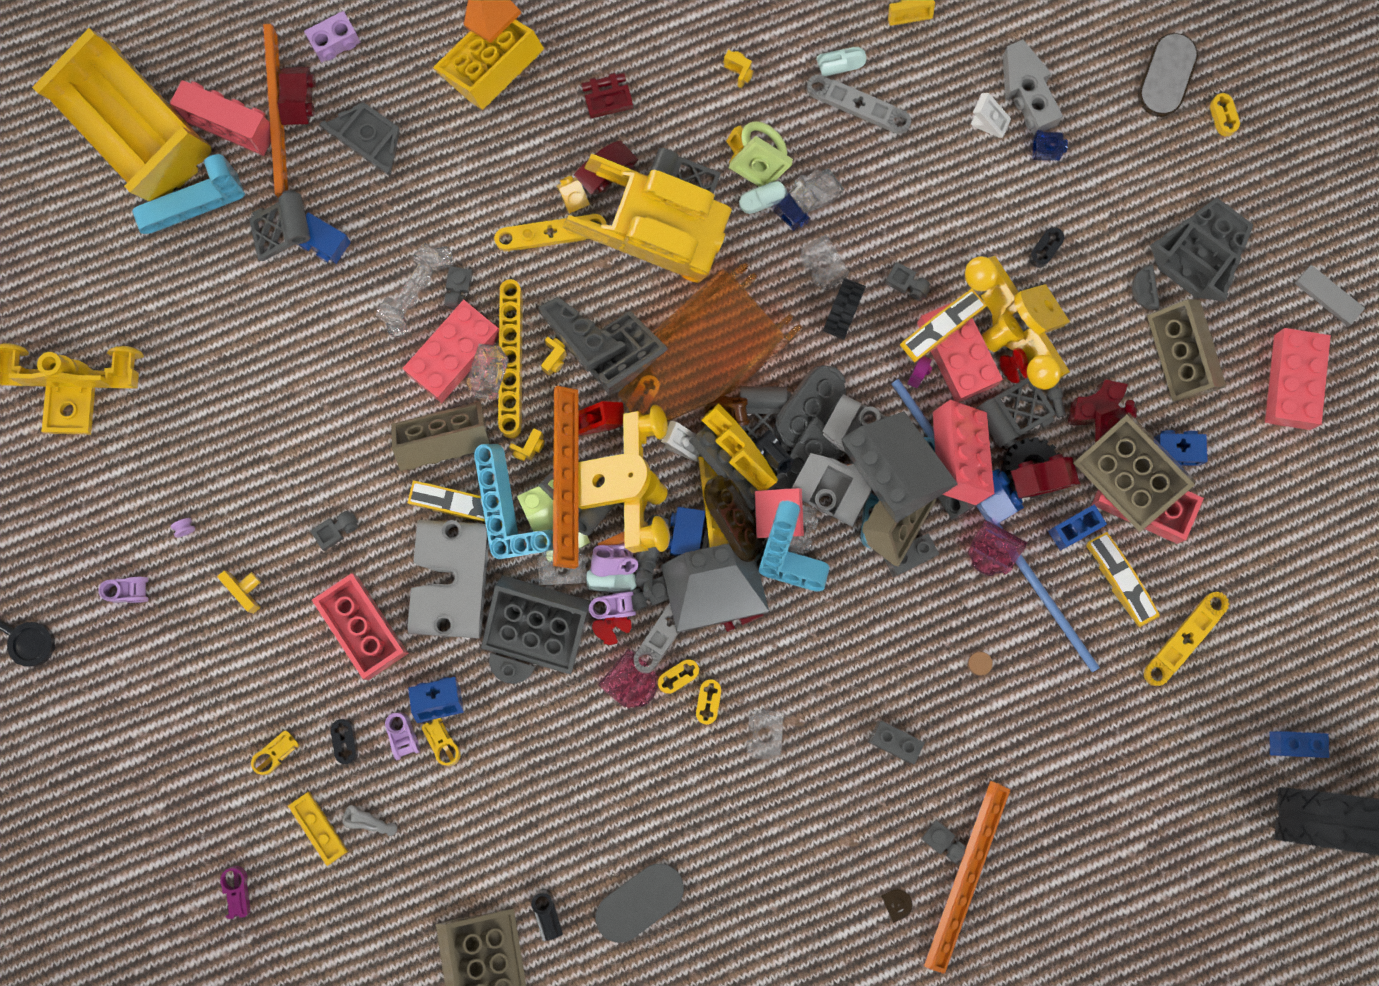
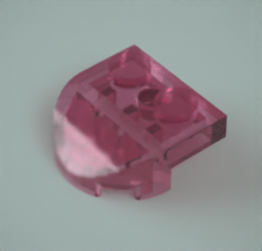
[968,520,1027,576]
[598,649,657,708]

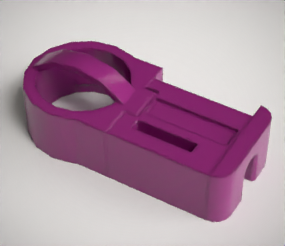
[907,356,932,388]
[220,866,251,919]

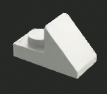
[971,93,1011,138]
[661,420,700,462]

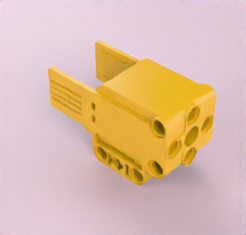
[563,154,732,283]

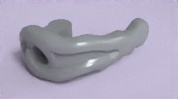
[342,805,398,837]

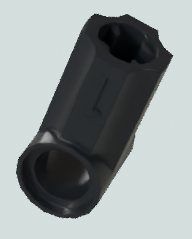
[754,430,794,474]
[531,889,563,942]

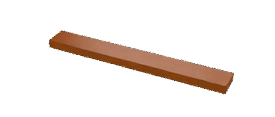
[263,24,288,198]
[553,385,578,569]
[924,781,1010,974]

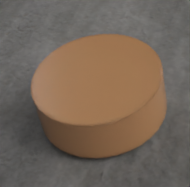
[967,652,993,676]

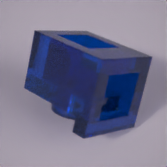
[1032,130,1068,161]
[775,190,811,231]

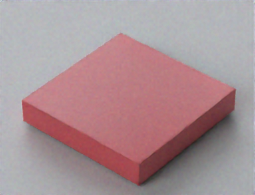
[755,488,804,538]

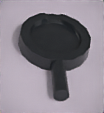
[0,619,55,667]

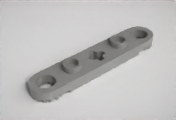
[807,74,912,134]
[634,603,680,673]

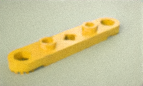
[494,214,607,252]
[1144,592,1229,686]

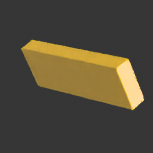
[288,792,349,866]

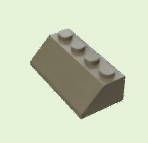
[1147,299,1227,402]
[391,401,490,471]
[862,499,937,566]

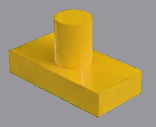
[888,0,935,26]
[217,571,261,614]

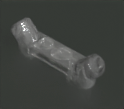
[376,243,454,337]

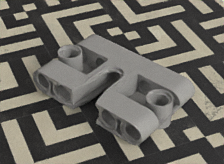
[792,394,887,527]
[408,520,489,638]

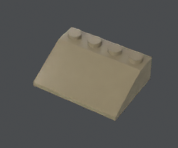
[1074,413,1196,532]
[436,909,526,986]

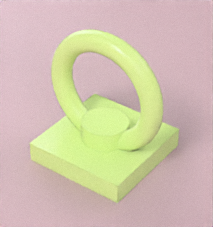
[729,121,793,187]

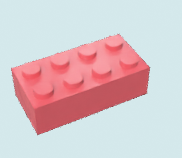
[169,80,271,156]
[402,300,499,403]
[917,302,1003,403]
[1265,328,1331,430]
[932,400,994,505]
[1091,489,1204,544]
[312,573,409,680]

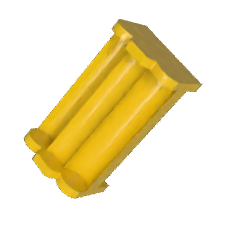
[32,28,211,201]

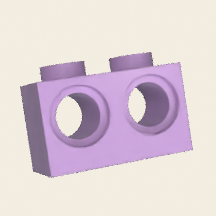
[304,11,360,63]

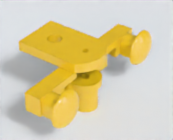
[965,256,1070,390]
[0,343,144,435]
[578,405,670,553]

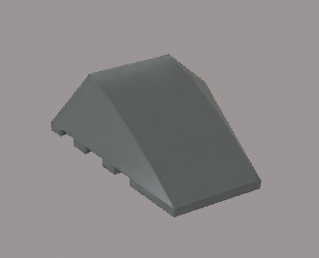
[1150,198,1254,302]

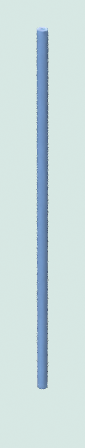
[891,379,1100,672]

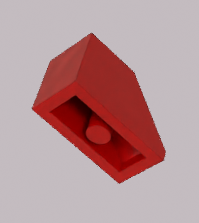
[578,401,625,436]

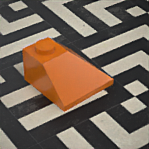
[464,0,521,43]

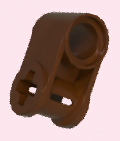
[705,396,750,426]

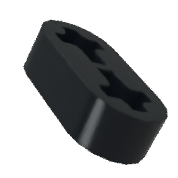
[1029,227,1064,268]
[331,719,358,764]

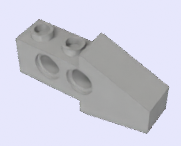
[1003,40,1063,135]

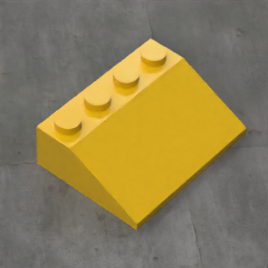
[433,20,544,110]

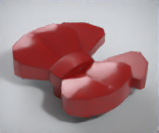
[999,347,1029,383]
[592,617,632,646]

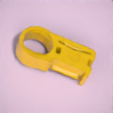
[422,718,461,766]
[251,731,300,775]

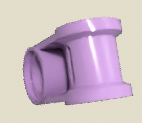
[591,544,638,577]
[99,577,148,603]
[589,591,636,619]
[385,712,420,760]

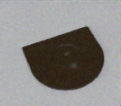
[881,889,913,923]

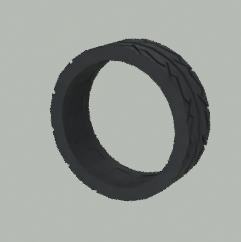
[1274,787,1379,856]

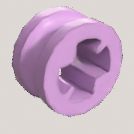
[170,518,195,538]

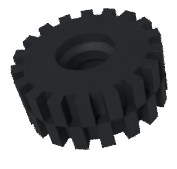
[823,278,866,340]
[1001,437,1060,498]

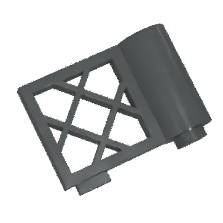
[649,148,721,194]
[249,190,311,261]
[976,378,1056,450]
[740,386,791,451]
[538,459,616,535]

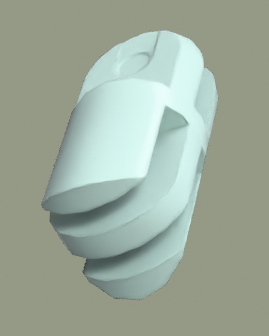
[816,47,867,76]
[739,181,788,214]
[586,569,637,593]

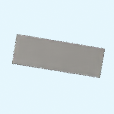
[1295,265,1365,326]

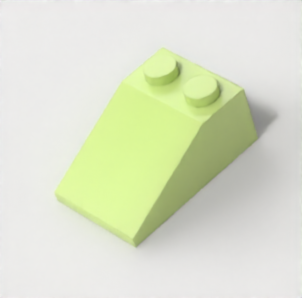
[517,480,591,563]

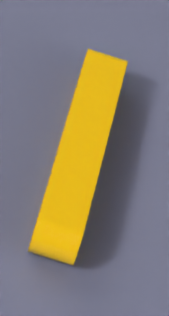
[498,279,523,439]

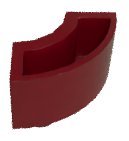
[278,67,315,125]
[574,141,639,195]
[1067,379,1128,426]
[1011,454,1080,498]

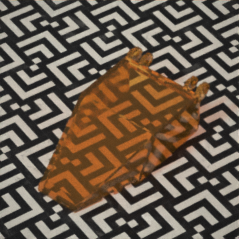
[618,263,803,422]

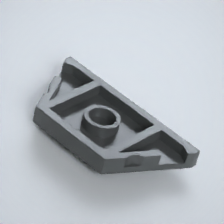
[319,102,400,176]

